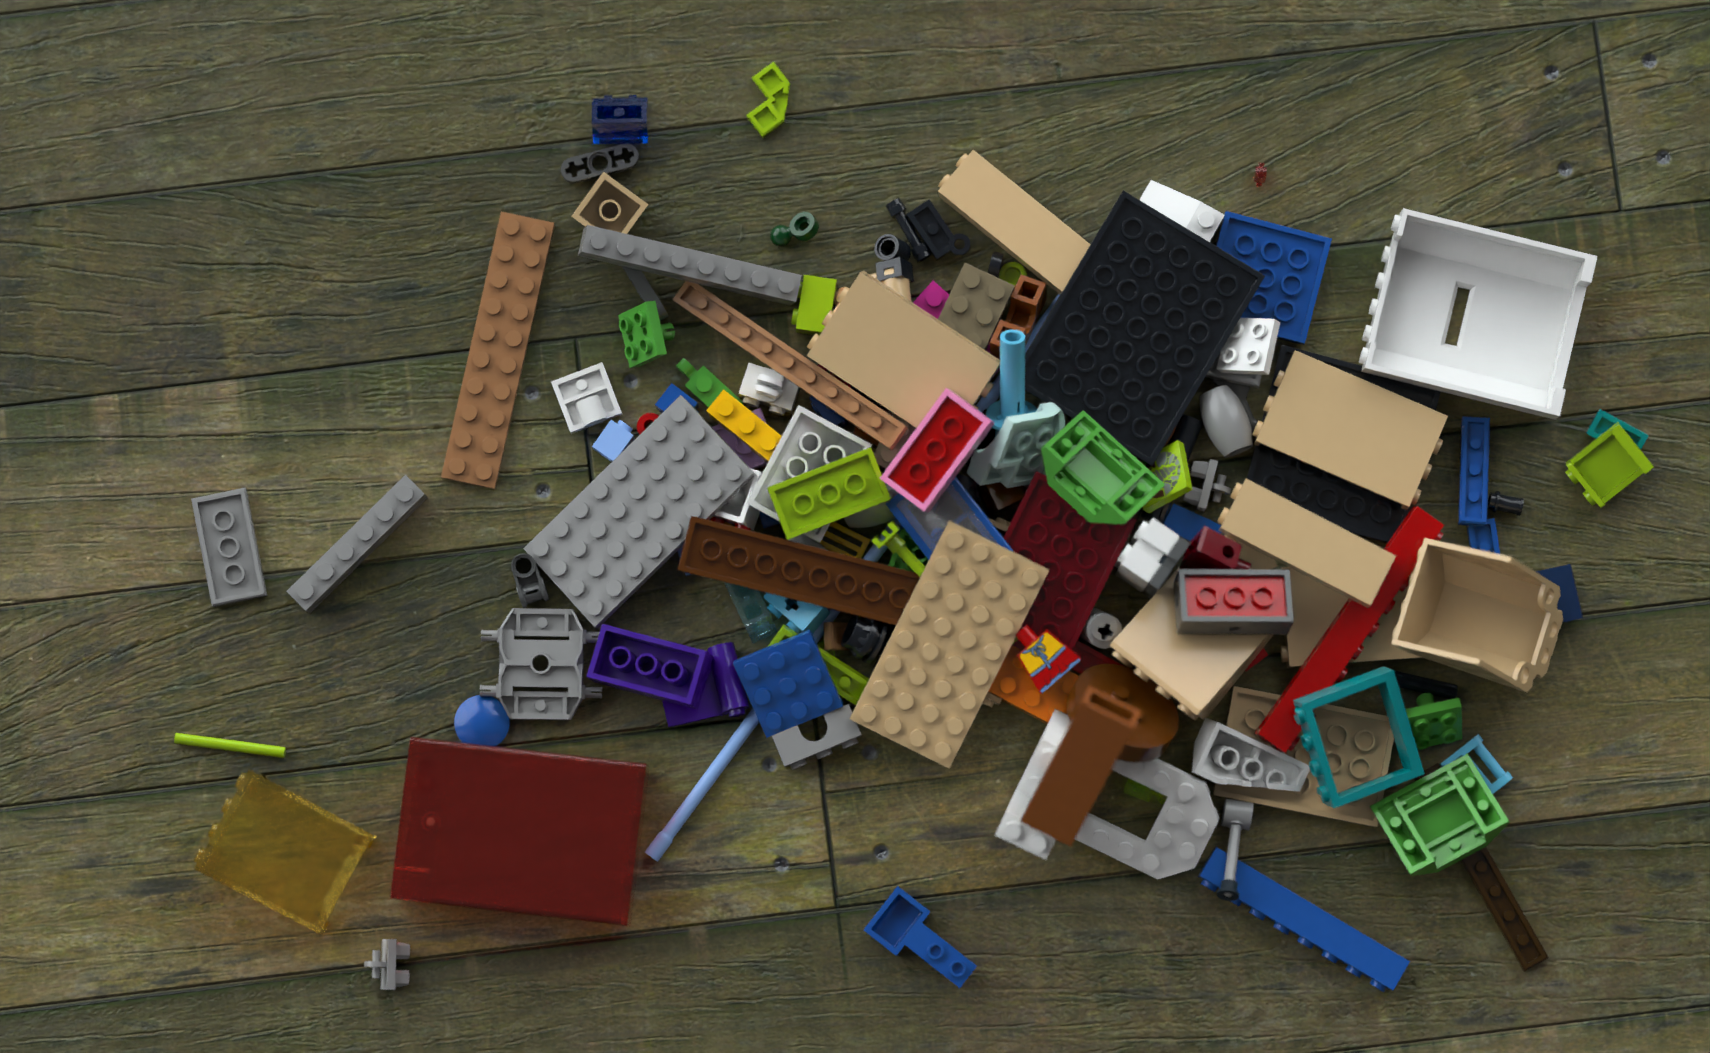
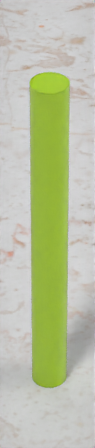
[174,733,286,758]

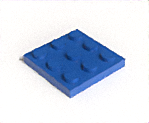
[733,630,843,738]

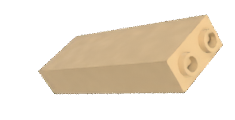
[938,150,1090,295]
[1217,479,1396,608]

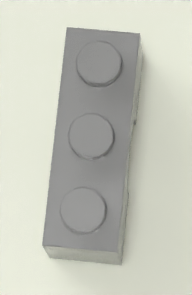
[772,704,862,770]

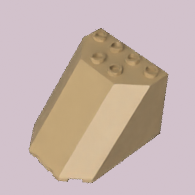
[1391,538,1563,692]

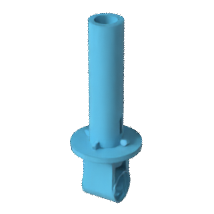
[986,330,1037,439]

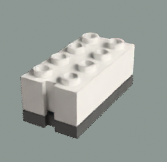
[1114,518,1190,599]

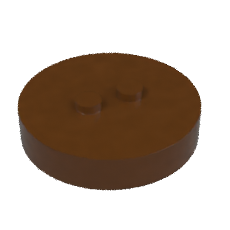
[1067,664,1179,763]

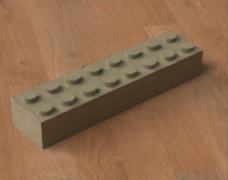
[874,263,1015,471]

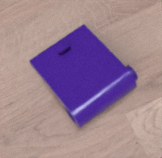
[662,642,750,728]

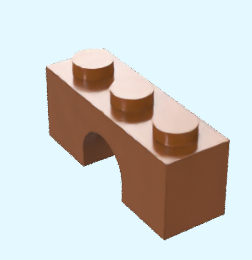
[990,275,1047,360]

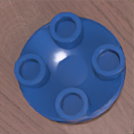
[454,695,510,751]

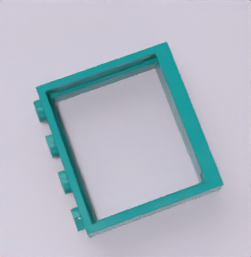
[1293,666,1425,808]

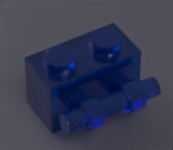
[592,95,648,144]

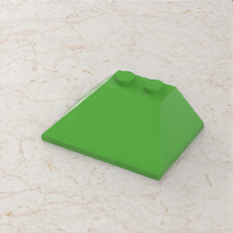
[1041,410,1165,524]
[1370,753,1509,876]

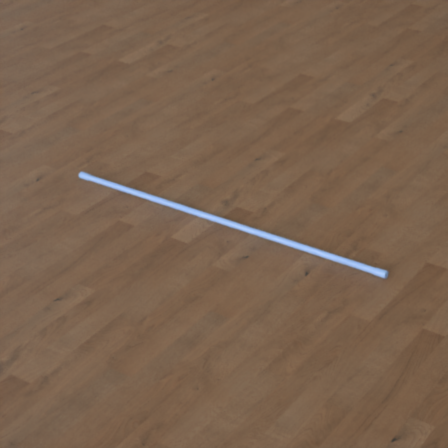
[645,294,1060,862]

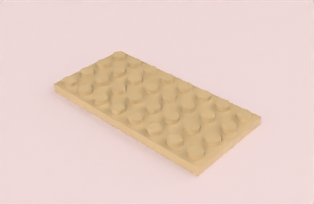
[850,520,1049,768]

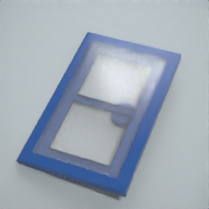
[886,477,1013,560]

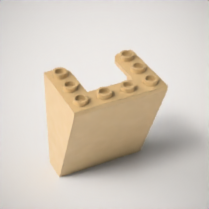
[1110,567,1274,721]

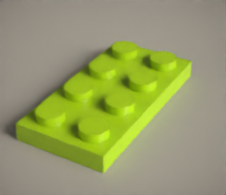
[767,447,891,540]

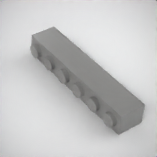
[287,475,428,613]

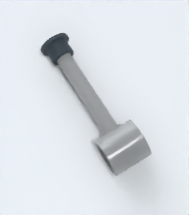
[1217,798,1253,901]

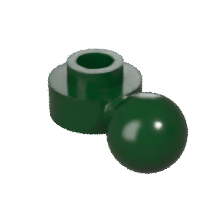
[770,212,819,247]

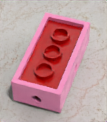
[880,388,995,512]

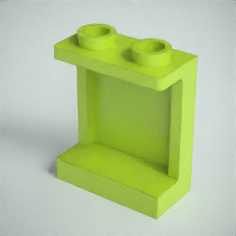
[1565,422,1654,508]

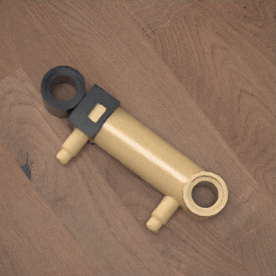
[870,234,914,301]

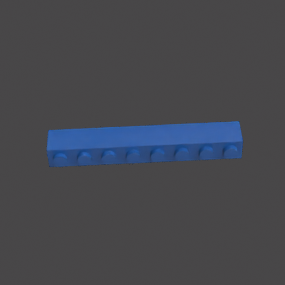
[1198,847,1410,992]

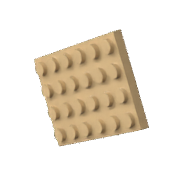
[1213,686,1394,827]

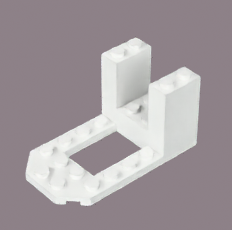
[995,709,1219,879]

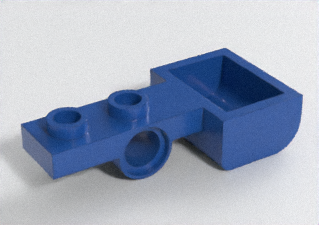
[864,886,977,988]

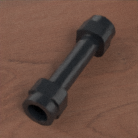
[886,198,932,263]

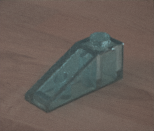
[724,582,778,644]

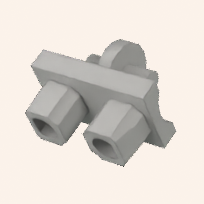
[1183,459,1231,512]
[364,939,410,990]

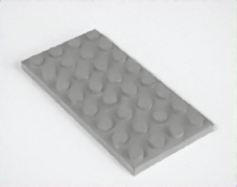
[523,395,756,628]

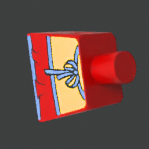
[1015,624,1082,694]

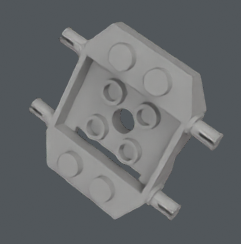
[480,608,602,720]

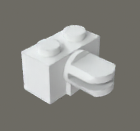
[738,363,800,416]

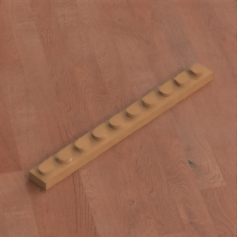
[672,281,908,451]

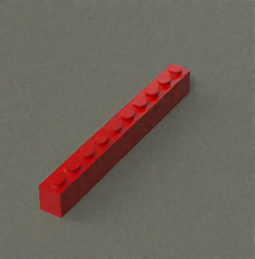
[1254,506,1444,753]

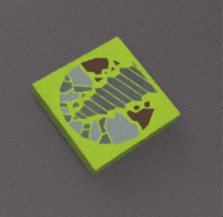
[1141,440,1193,513]

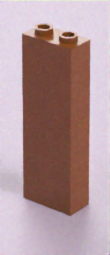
[1020,686,1141,846]

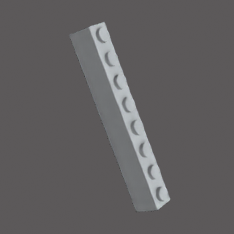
[578,225,802,306]

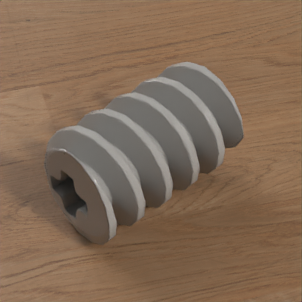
[1080,608,1122,649]

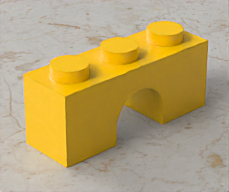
[706,389,782,463]

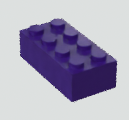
[586,624,713,710]

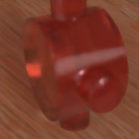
[1254,163,1267,187]

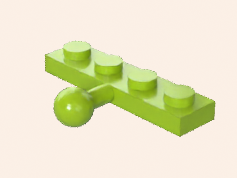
[768,624,869,705]

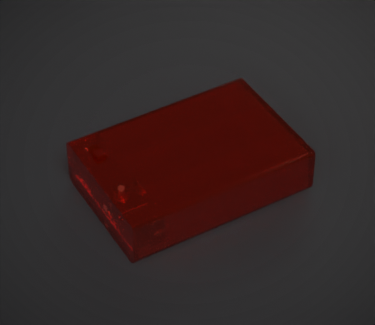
[390,737,649,926]

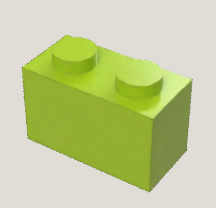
[791,275,837,336]

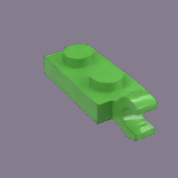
[676,358,744,408]

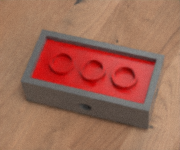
[1173,569,1294,634]

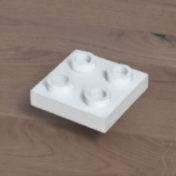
[1217,318,1280,375]
[551,362,622,434]

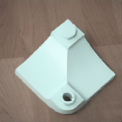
[967,402,1065,488]

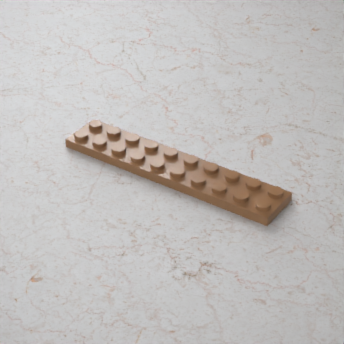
[441,212,555,490]

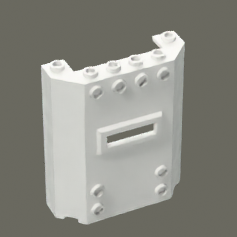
[1359,208,1598,420]

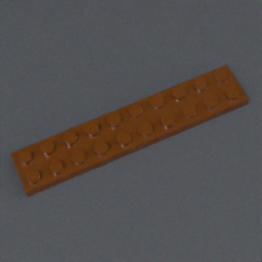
[677,516,920,625]

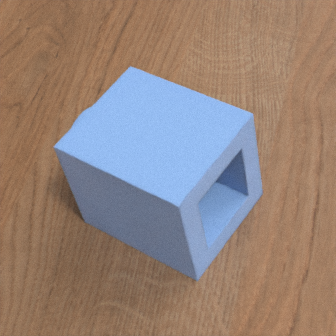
[592,420,635,462]

